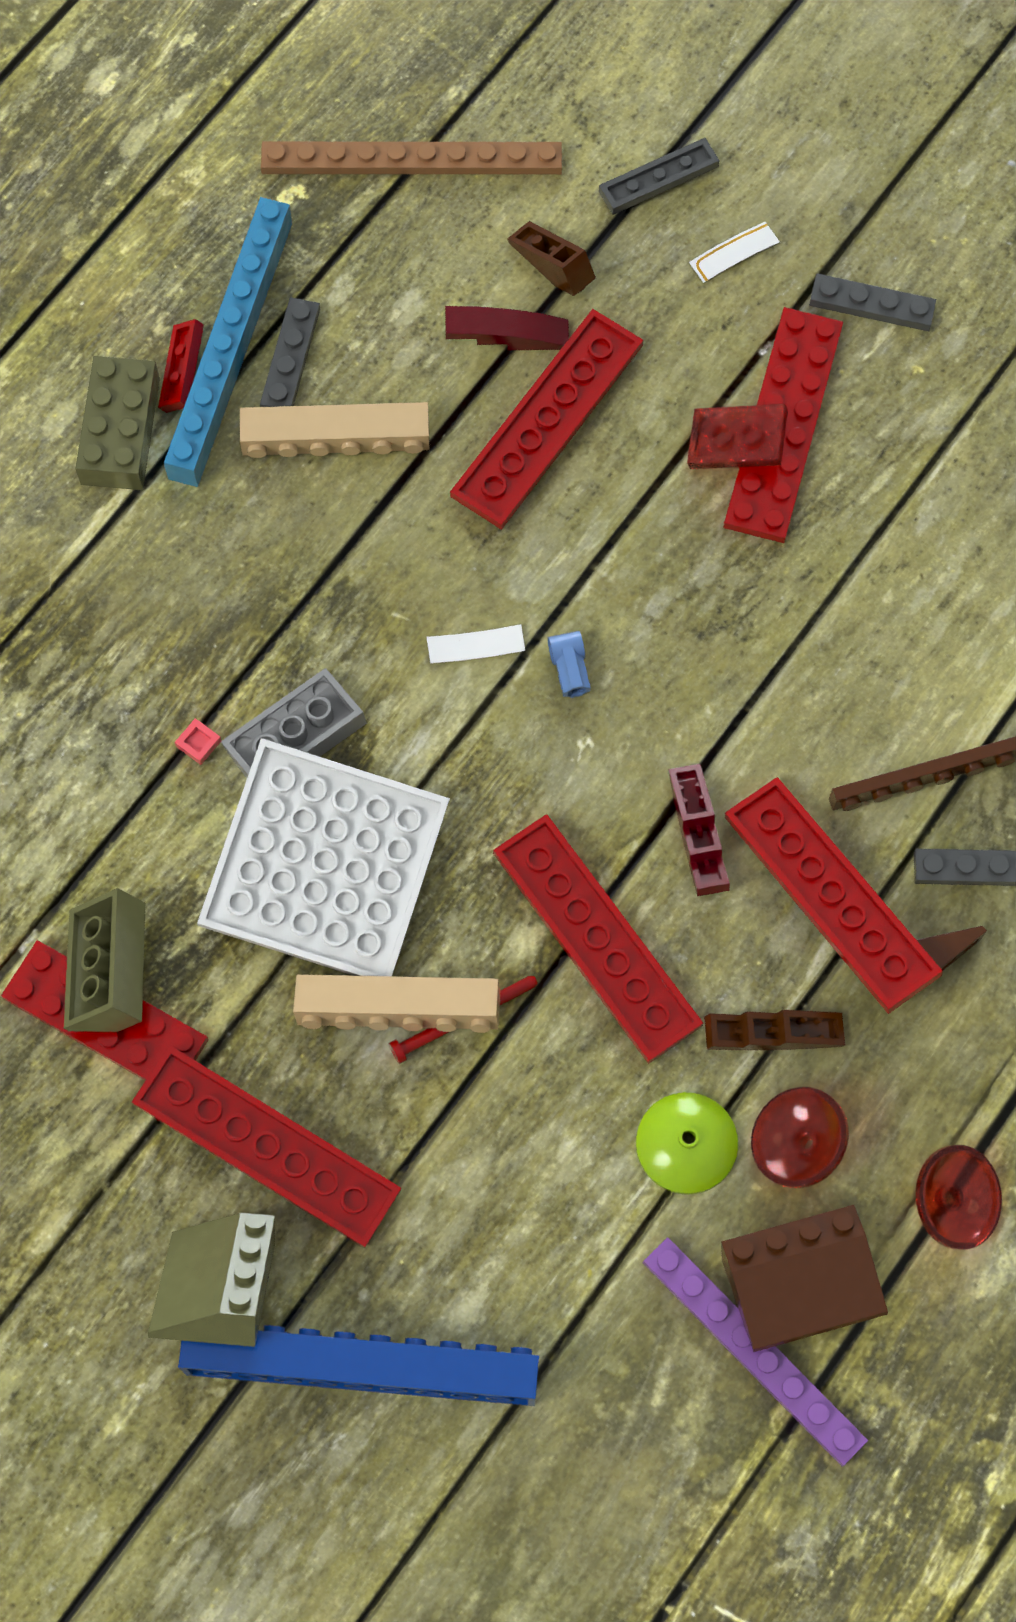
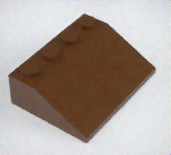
[721,1205,888,1352]

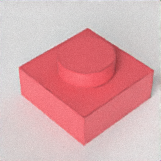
[175,718,222,765]

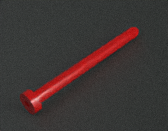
[388,976,538,1064]

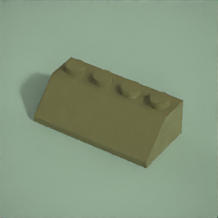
[64,888,146,1032]

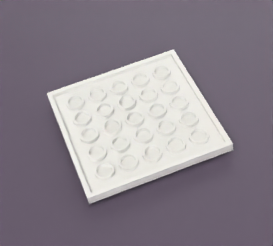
[197,738,450,976]

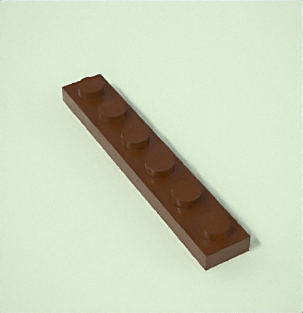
[829,736,1016,811]

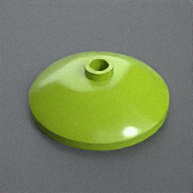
[636,1092,738,1195]

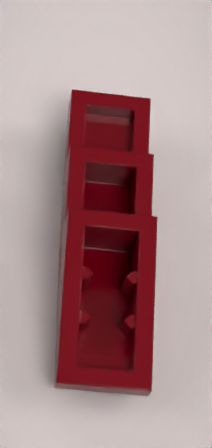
[445,306,569,351]
[668,764,730,897]

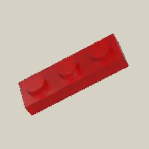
[158,319,204,413]

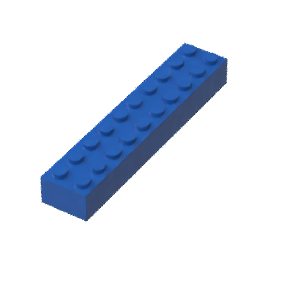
[178,1325,539,1406]

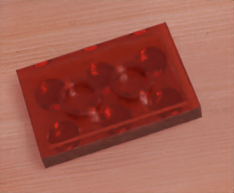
[687,404,788,469]

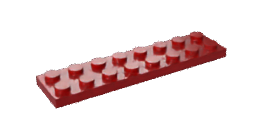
[723,307,843,543]
[450,308,643,530]
[725,777,943,1014]
[493,814,703,1064]
[132,1045,401,1248]

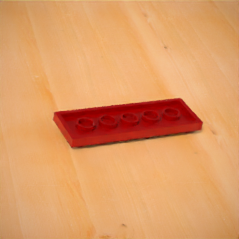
[1,940,209,1081]

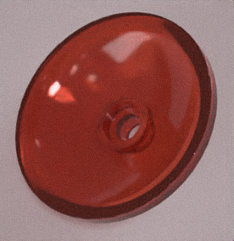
[751,1087,849,1188]
[916,1145,1002,1250]

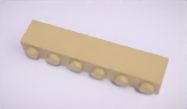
[240,402,429,458]
[293,974,500,1033]

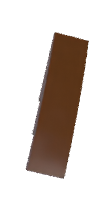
[704,1010,845,1050]

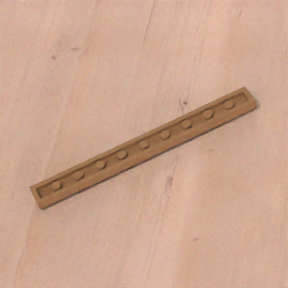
[261,141,562,175]

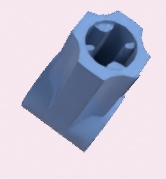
[548,631,591,698]

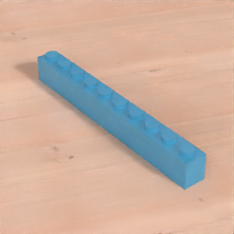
[164,197,292,487]

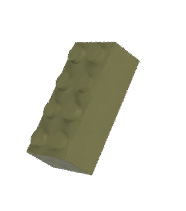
[75,356,160,490]

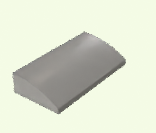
[221,668,367,778]

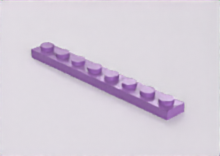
[643,1237,868,1467]

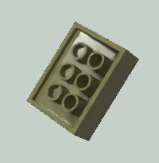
[148,1212,275,1347]

